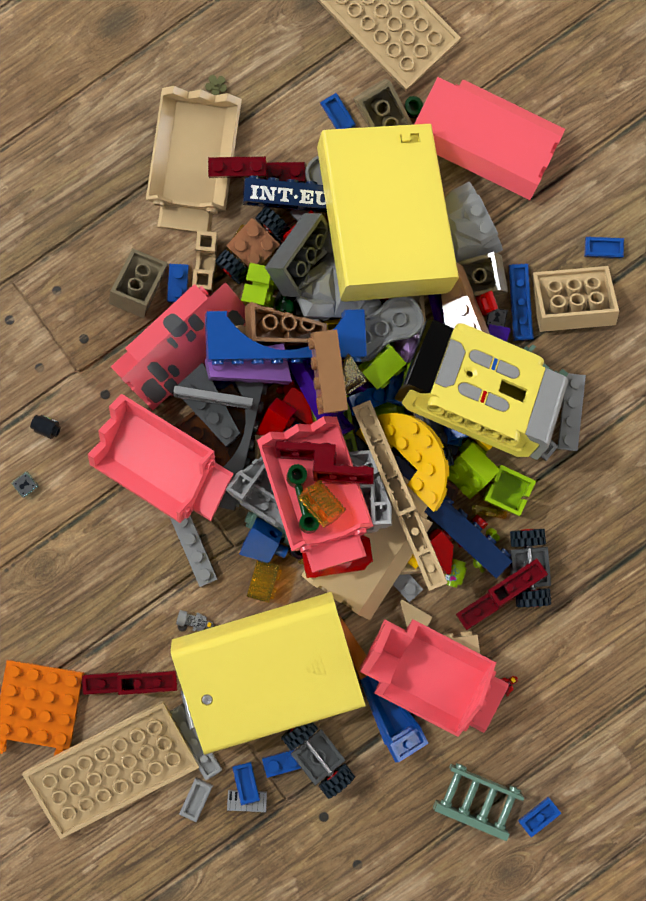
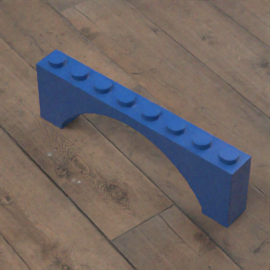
[205,309,367,365]

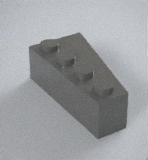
[265,213,330,297]
[177,363,241,447]

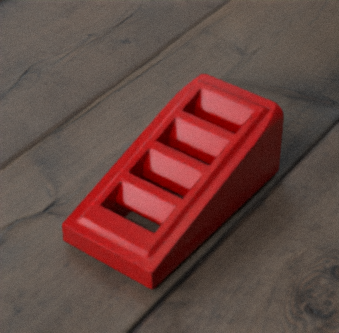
[476,290,498,317]

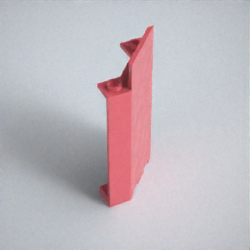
[414,77,565,200]
[88,394,233,523]
[257,416,373,573]

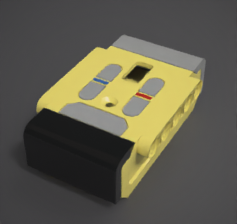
[394,319,568,460]

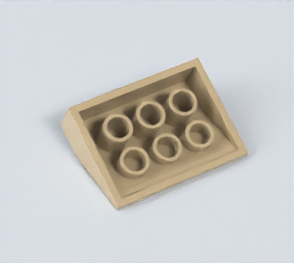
[533,266,619,332]

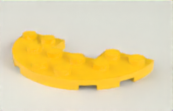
[356,413,449,512]

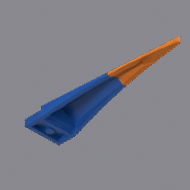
[339,615,429,763]

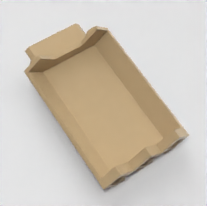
[146,86,242,232]
[301,476,433,620]

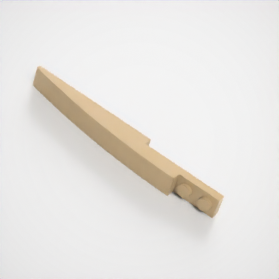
[352,400,448,591]

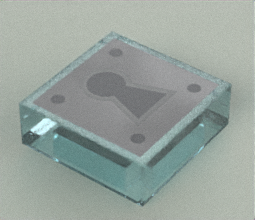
[11,471,39,498]

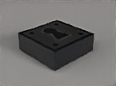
[486,308,508,327]

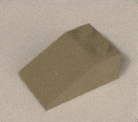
[353,79,413,127]
[109,248,168,318]
[456,252,508,298]

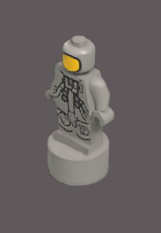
[176,610,214,631]

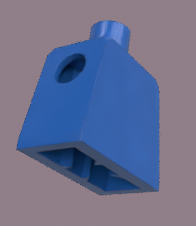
[239,517,289,563]

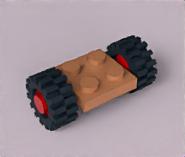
[215,206,290,285]

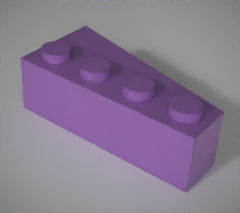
[205,343,292,385]

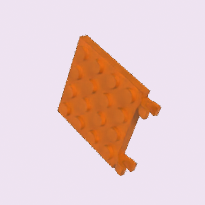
[0,660,84,756]

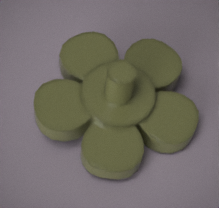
[205,75,227,95]

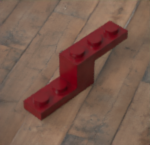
[208,156,305,183]
[275,440,374,484]
[456,558,548,631]
[82,670,178,695]

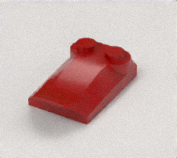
[302,535,373,578]

